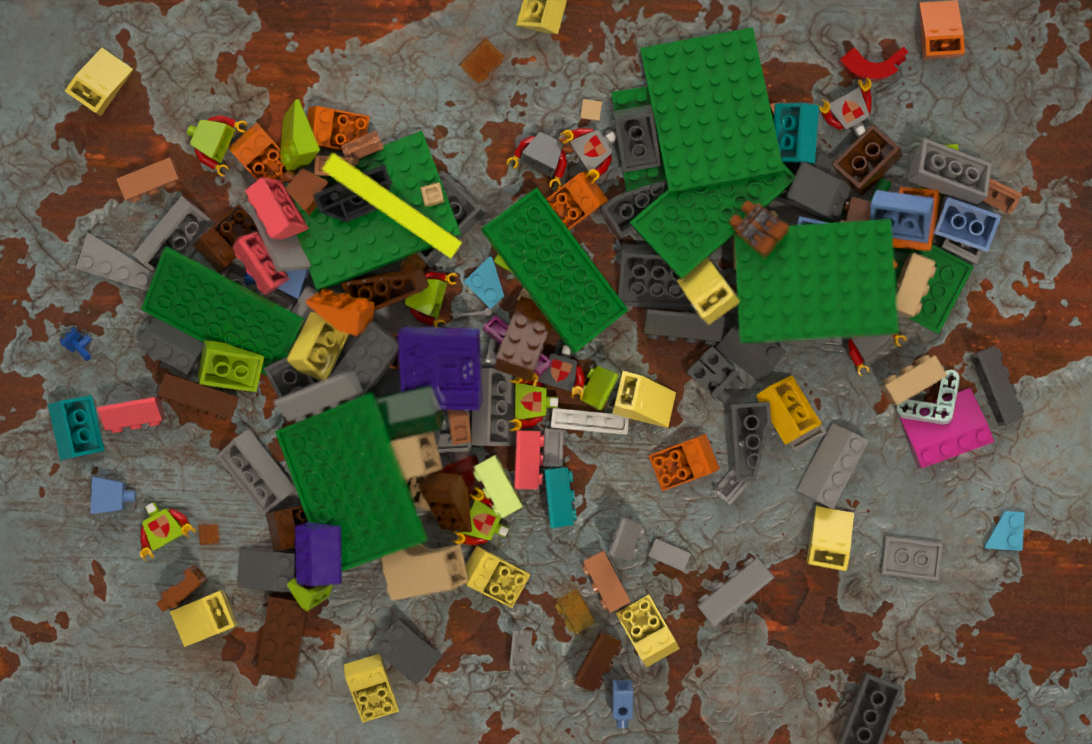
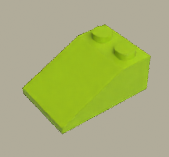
[280,99,320,171]
[197,340,264,392]
[578,365,619,410]

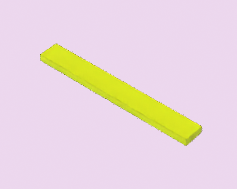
[322,153,462,258]

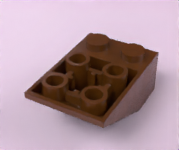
[193,204,260,273]
[418,472,472,533]
[266,506,308,551]

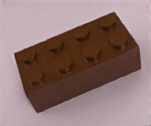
[495,296,553,381]
[256,595,308,680]

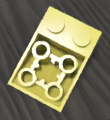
[65,48,134,116]
[677,258,740,325]
[612,371,676,428]
[806,506,854,571]
[465,545,531,608]
[170,589,238,647]
[616,595,680,668]
[344,654,399,723]

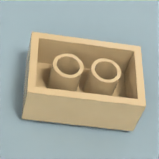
[896,253,936,318]
[880,355,947,406]

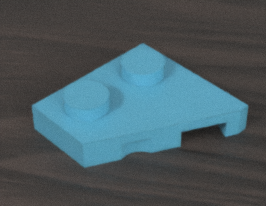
[464,256,504,309]
[984,511,1025,551]

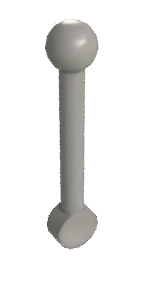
[452,308,492,320]

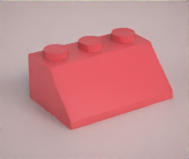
[245,177,308,240]
[232,232,290,295]
[97,397,165,433]
[515,430,544,489]

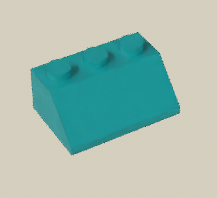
[774,103,819,163]
[48,395,105,461]
[545,467,577,528]

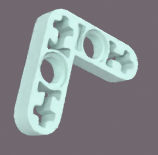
[897,370,959,425]

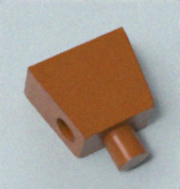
[283,169,331,216]

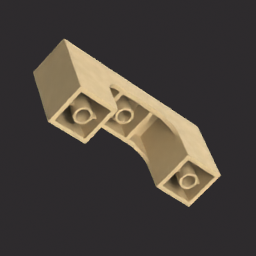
[381,432,469,601]

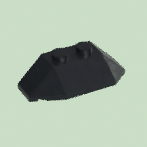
[313,164,392,222]

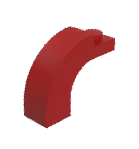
[837,46,908,82]

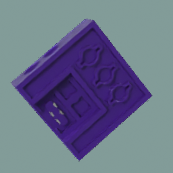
[398,327,483,410]

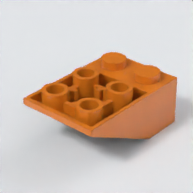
[919,0,965,60]
[307,106,370,151]
[228,123,298,182]
[546,170,609,230]
[892,187,940,251]
[305,289,375,336]
[649,433,720,491]

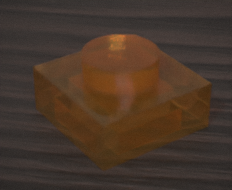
[399,254,427,270]
[198,524,220,545]

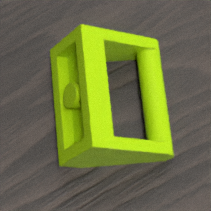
[287,577,333,612]

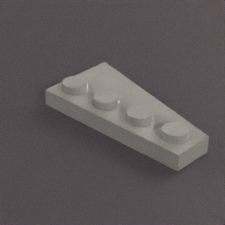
[76,232,155,291]

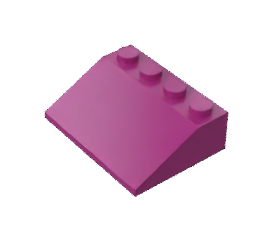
[899,388,994,468]

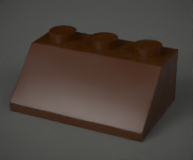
[832,124,902,196]
[573,629,623,692]

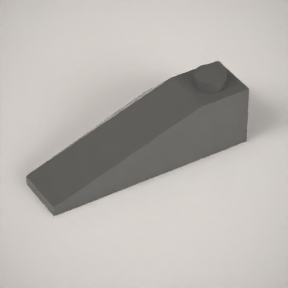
[601,179,668,238]
[728,402,771,482]

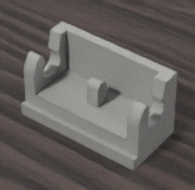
[939,237,983,265]
[713,467,751,505]
[510,629,532,671]

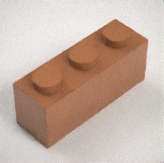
[117,157,181,203]
[582,550,630,613]

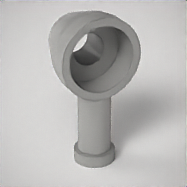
[482,338,498,369]

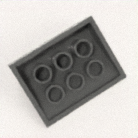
[416,170,485,268]
[618,244,693,310]

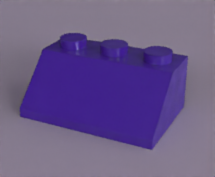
[295,522,342,586]

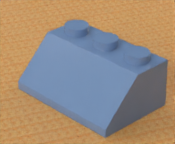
[871,190,934,243]
[934,195,1001,252]

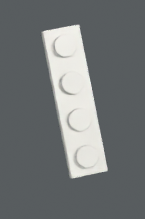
[551,408,629,435]

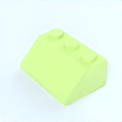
[473,455,524,518]

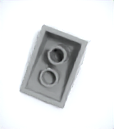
[608,516,645,561]

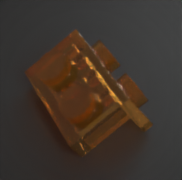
[458,38,505,83]

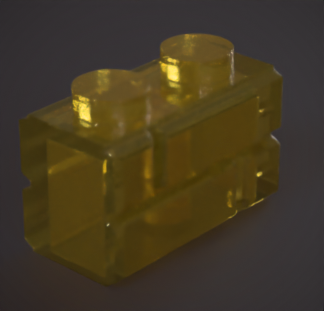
[555,588,595,634]

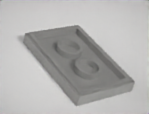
[881,536,943,581]

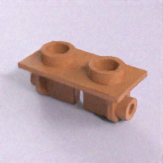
[341,131,384,159]

